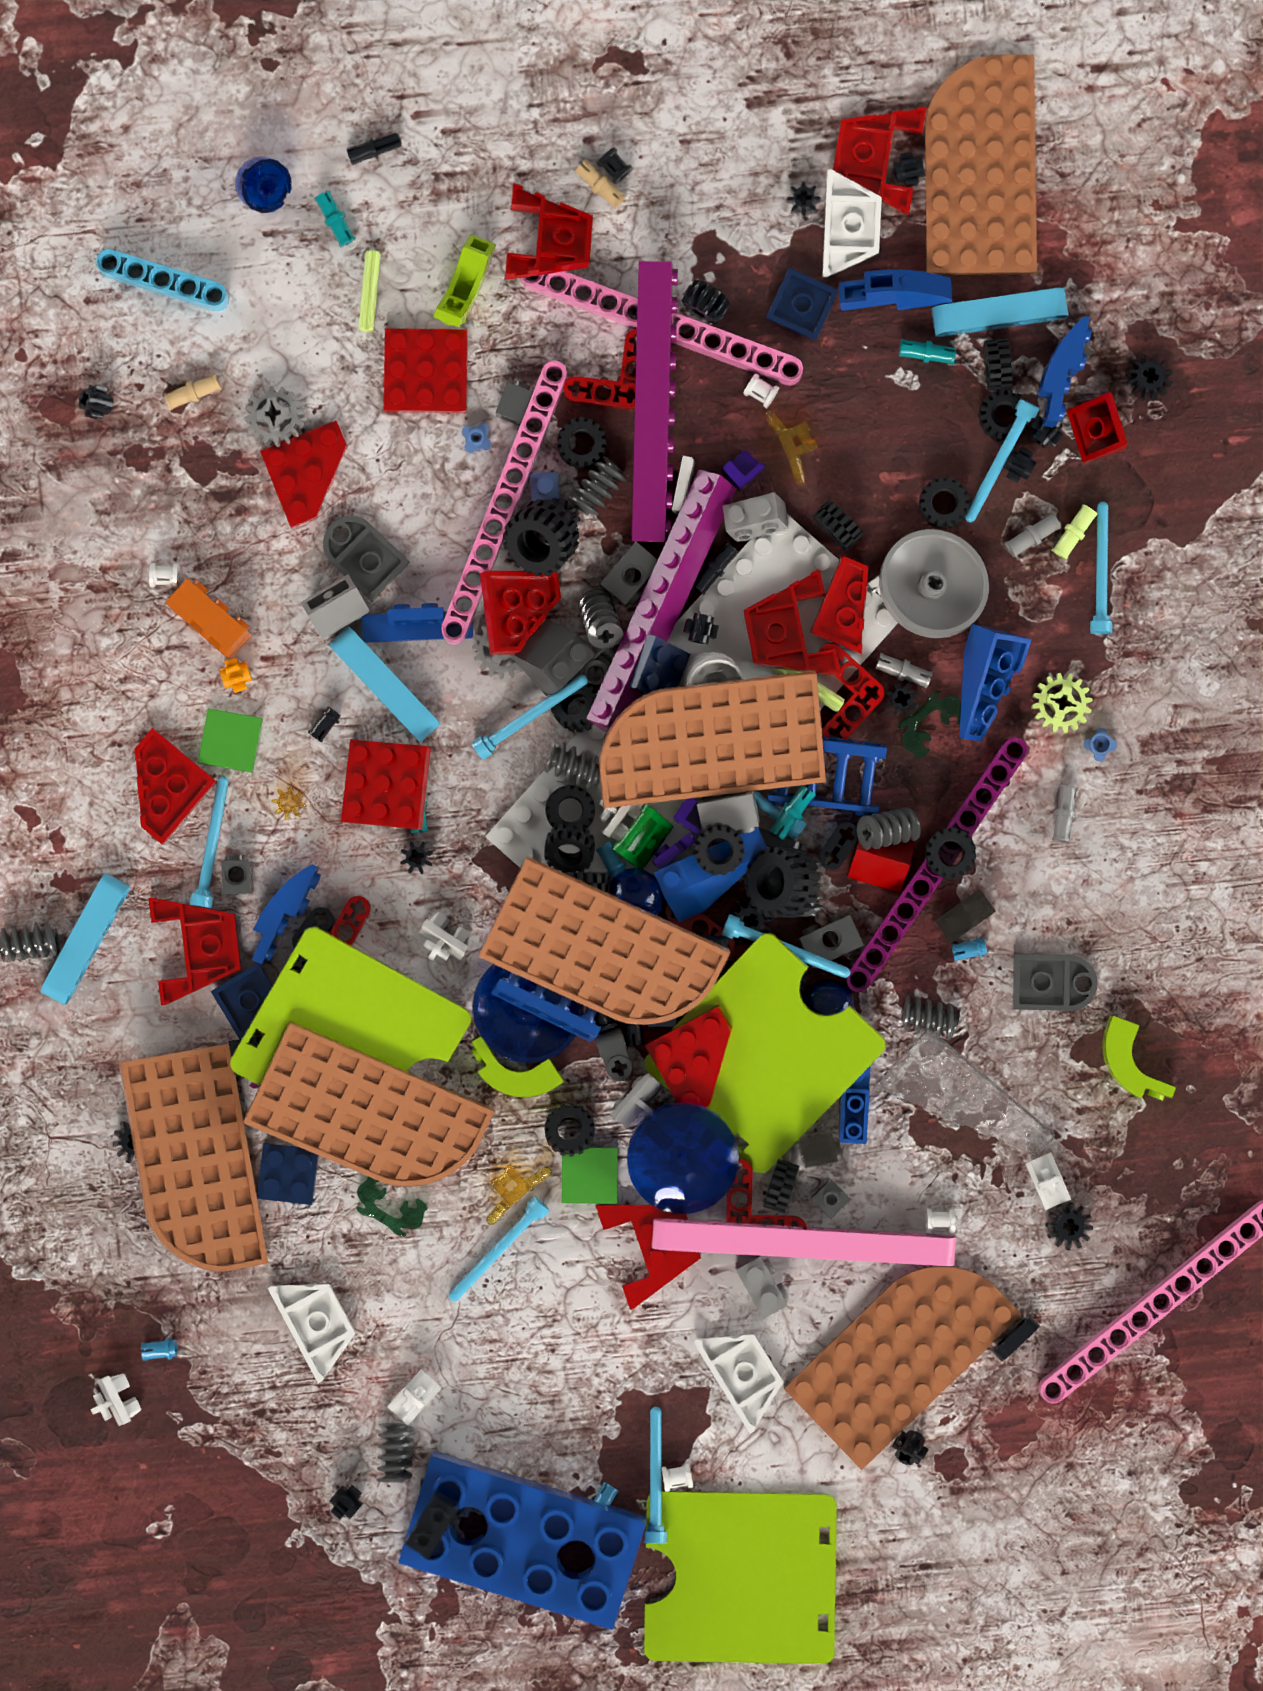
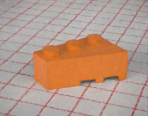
[165,579,252,659]

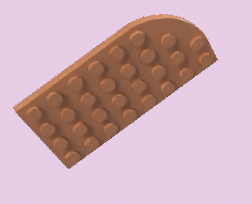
[924,55,1037,275]
[599,671,826,808]
[478,856,730,1024]
[244,1021,494,1186]
[119,1044,268,1272]
[784,1266,1022,1470]

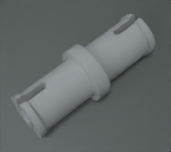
[1005,514,1061,557]
[875,653,933,688]
[1052,785,1078,843]

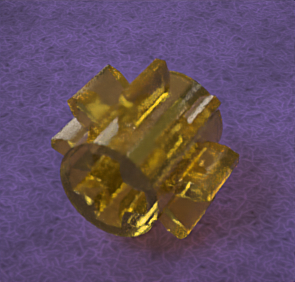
[271,786,307,821]

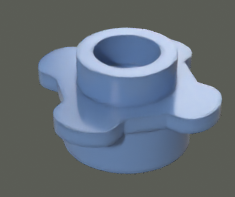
[462,423,491,453]
[1083,728,1117,761]

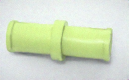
[1052,505,1097,560]

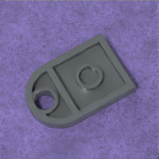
[323,516,410,602]
[1012,954,1098,1011]

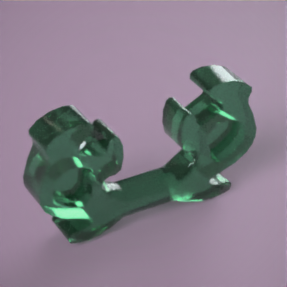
[898,691,961,758]
[356,1176,428,1237]

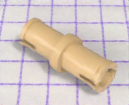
[574,159,627,209]
[164,373,222,410]

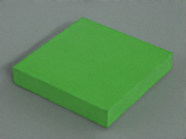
[198,708,263,773]
[561,1147,618,1204]

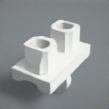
[599,800,643,841]
[419,912,471,962]
[1025,1153,1071,1210]
[387,1368,442,1426]
[90,1373,141,1426]

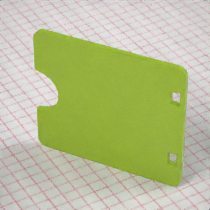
[230,927,471,1086]
[644,933,886,1173]
[644,1491,837,1664]

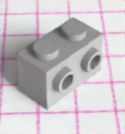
[723,492,789,542]
[300,574,370,639]
[697,791,760,839]
[735,1255,789,1319]

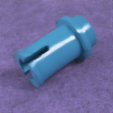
[596,842,626,879]
[951,936,988,962]
[141,1337,178,1361]
[594,1482,619,1505]

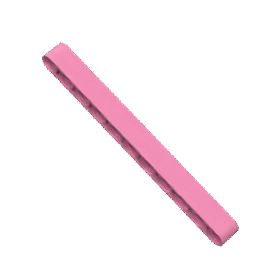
[520,271,803,386]
[441,361,567,645]
[1038,1200,1263,1403]
[652,1219,956,1266]

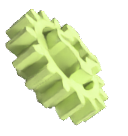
[1031,673,1093,734]

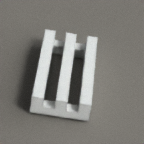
[672,456,695,515]

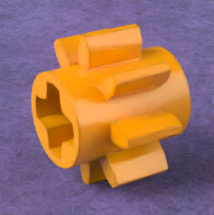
[219,657,252,693]

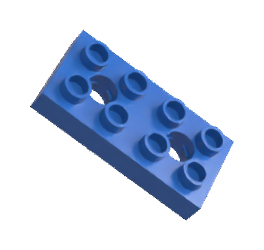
[398,1450,647,1630]

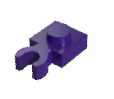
[652,833,695,870]

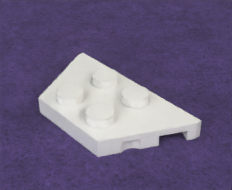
[823,169,882,277]
[268,1284,356,1383]
[693,1333,783,1434]

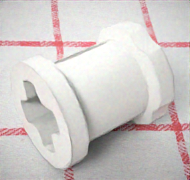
[744,373,779,408]
[149,563,180,588]
[925,1208,956,1234]
[661,1463,693,1492]

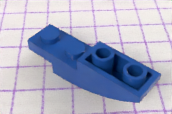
[839,270,953,311]
[1037,316,1092,428]
[252,865,321,965]
[839,1065,871,1144]

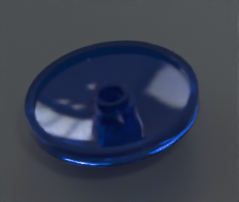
[472,964,584,1063]
[627,1103,739,1214]

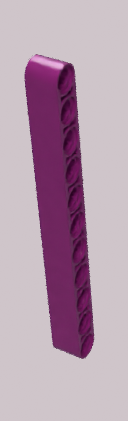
[845,738,1027,992]

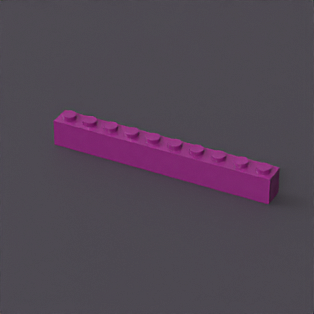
[632,261,678,542]
[586,469,737,732]

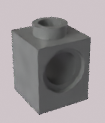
[495,381,533,426]
[221,855,253,895]
[810,1178,851,1219]

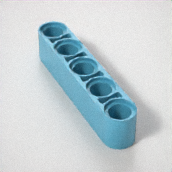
[96,249,229,312]
[931,288,1069,337]
[328,626,440,743]
[40,873,130,1005]

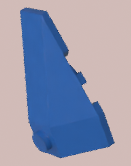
[959,624,1032,742]
[654,827,767,922]

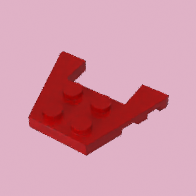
[833,107,927,215]
[504,183,593,280]
[743,570,841,676]
[148,898,242,1006]
[596,1205,701,1310]

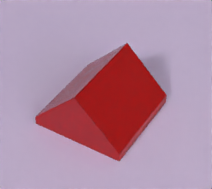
[1066,392,1128,463]
[847,839,916,893]

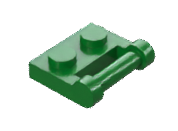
[611,804,674,872]

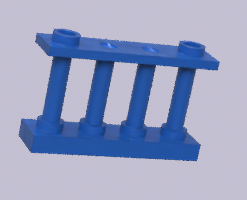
[768,736,887,816]
[491,972,601,1042]

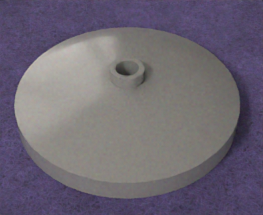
[879,529,989,638]

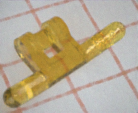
[765,410,818,485]
[486,1163,552,1225]

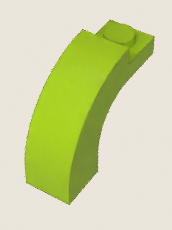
[433,234,496,327]
[1102,1016,1176,1101]
[471,1036,564,1097]

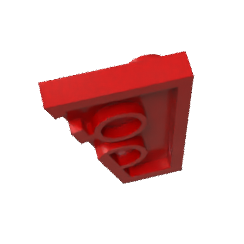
[809,555,869,654]

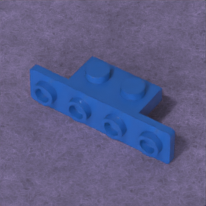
[362,603,473,643]

